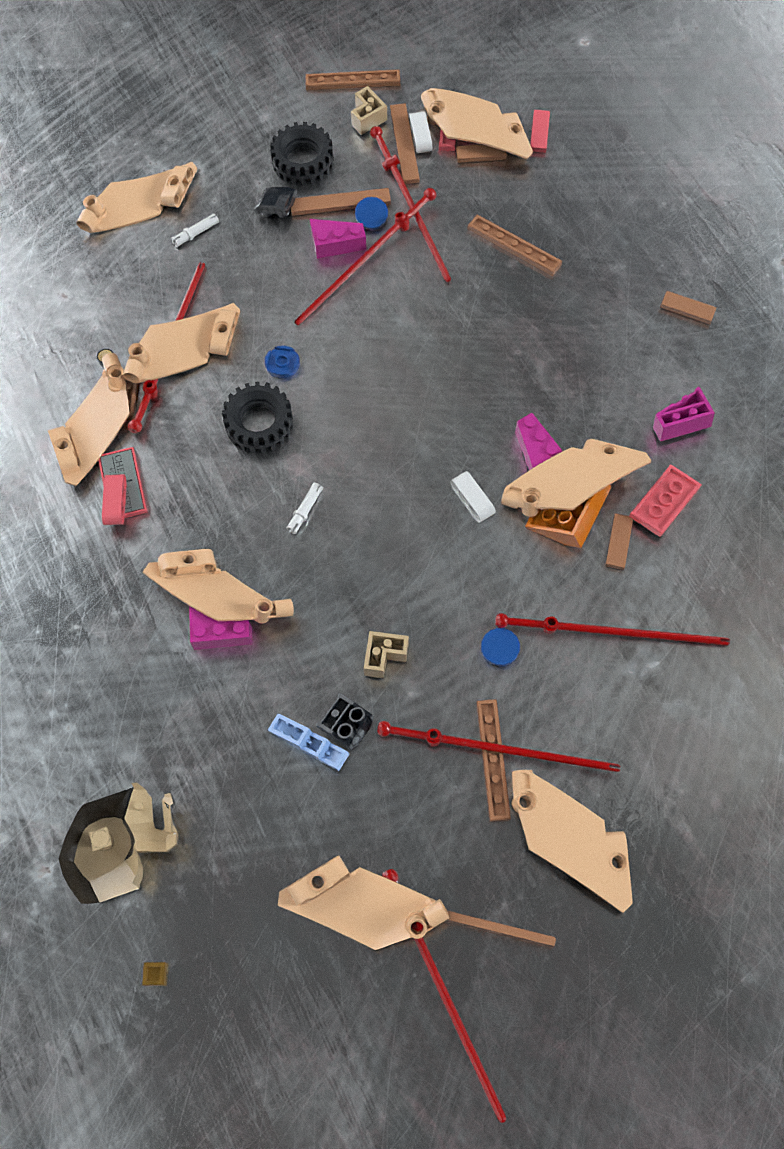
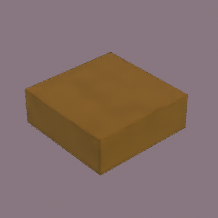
[142,962,167,986]

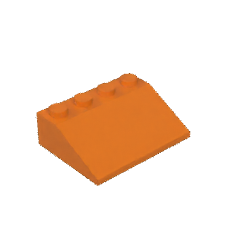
[525,485,611,548]

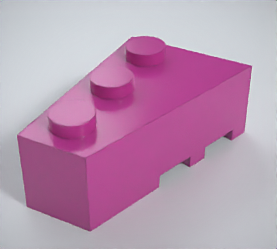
[310,219,367,259]
[653,387,715,442]
[515,413,563,470]
[189,606,252,650]

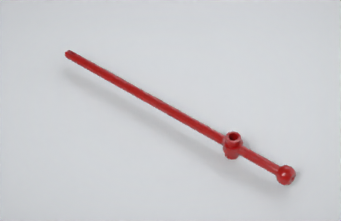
[370,126,451,282]
[294,188,436,325]
[128,262,205,434]
[495,613,730,645]
[377,721,621,772]
[382,869,506,1123]

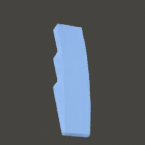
[268,713,349,771]

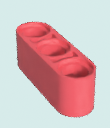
[102,474,127,525]

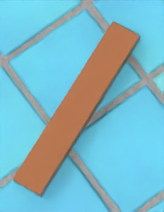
[305,69,400,90]
[390,103,420,184]
[291,188,391,216]
[468,214,562,276]
[476,699,511,822]
[445,911,556,948]

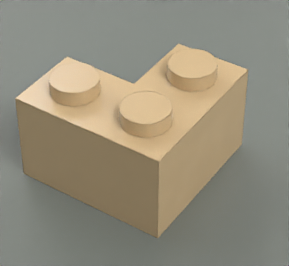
[351,86,387,135]
[364,631,409,678]

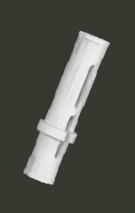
[171,213,219,247]
[286,483,323,534]

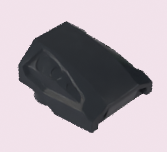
[254,187,297,218]
[316,693,374,750]

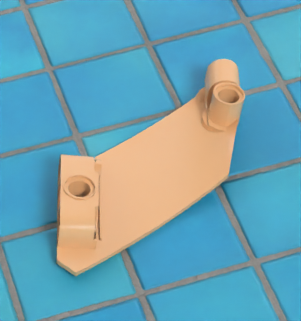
[421,88,533,160]
[76,162,198,233]
[123,303,240,383]
[48,353,130,486]
[501,439,651,517]
[143,549,294,623]
[511,770,633,913]
[278,855,450,950]

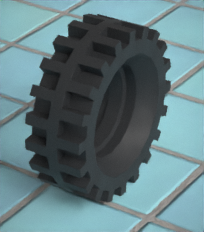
[270,122,334,186]
[222,381,293,453]

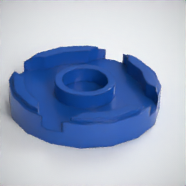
[355,197,388,231]
[265,346,300,379]
[481,628,520,667]

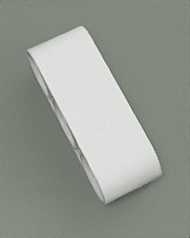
[408,111,433,154]
[450,471,496,523]

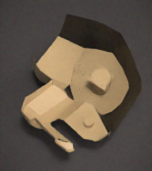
[58,783,178,904]

